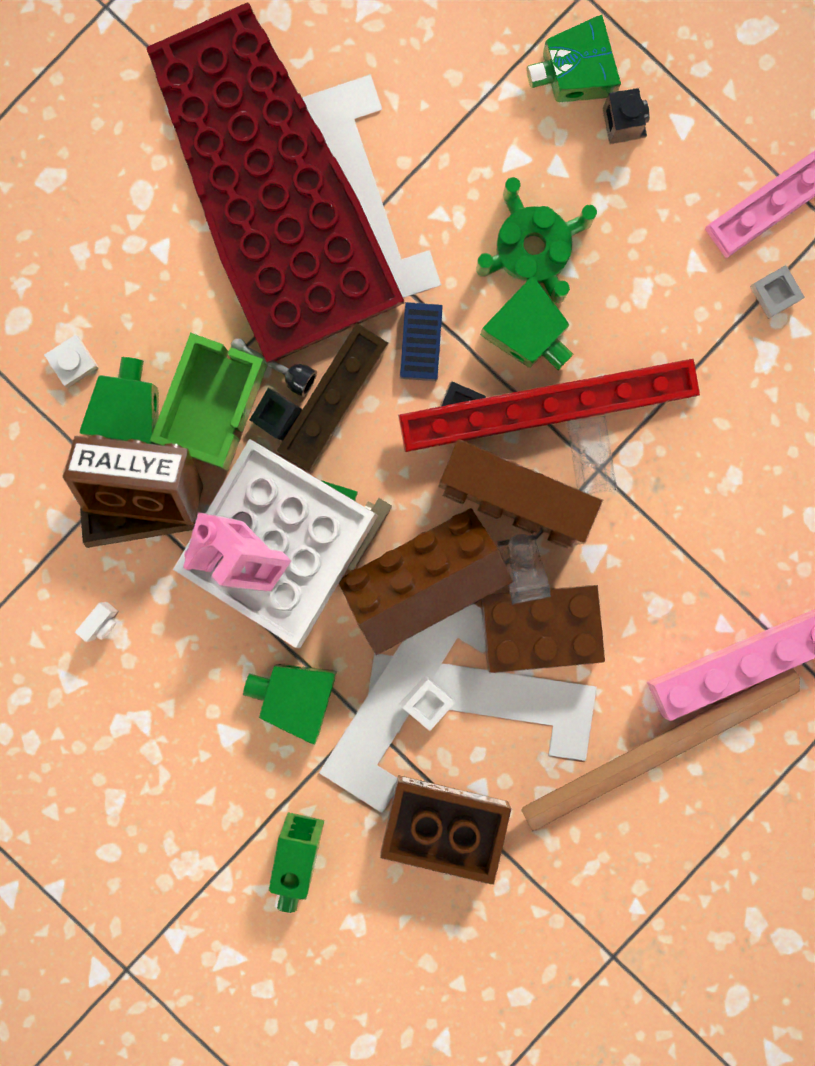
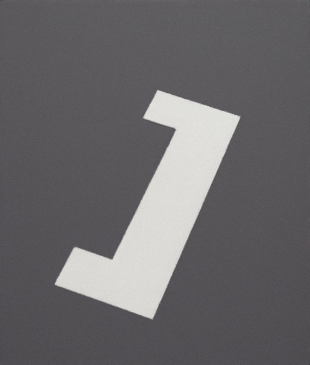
[302,74,441,298]
[319,603,485,813]
[368,653,597,761]

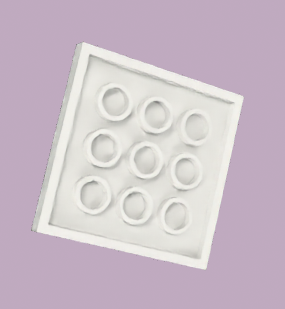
[173,439,379,648]

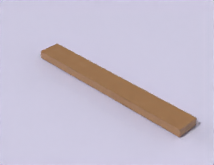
[521,668,800,831]

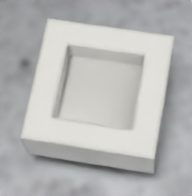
[44,334,99,388]
[75,602,119,642]
[400,676,455,731]

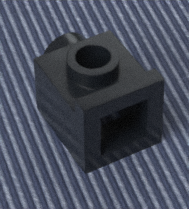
[603,88,650,144]

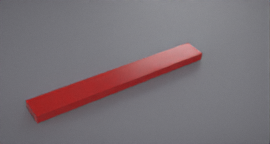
[398,358,700,452]

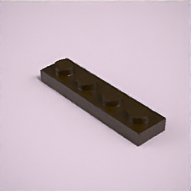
[277,323,389,472]

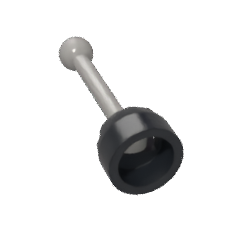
[231,338,317,397]

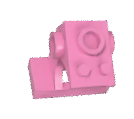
[183,512,291,591]

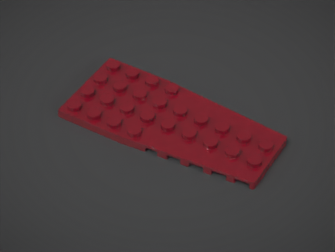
[146,3,404,364]

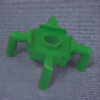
[476,177,597,303]

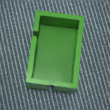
[150,332,267,471]

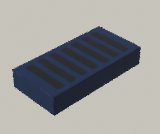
[400,302,443,381]

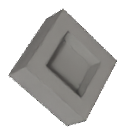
[750,265,805,319]

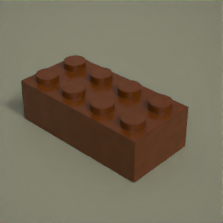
[438,439,603,549]
[339,508,513,656]

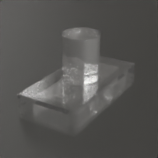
[567,415,617,494]
[497,534,551,604]

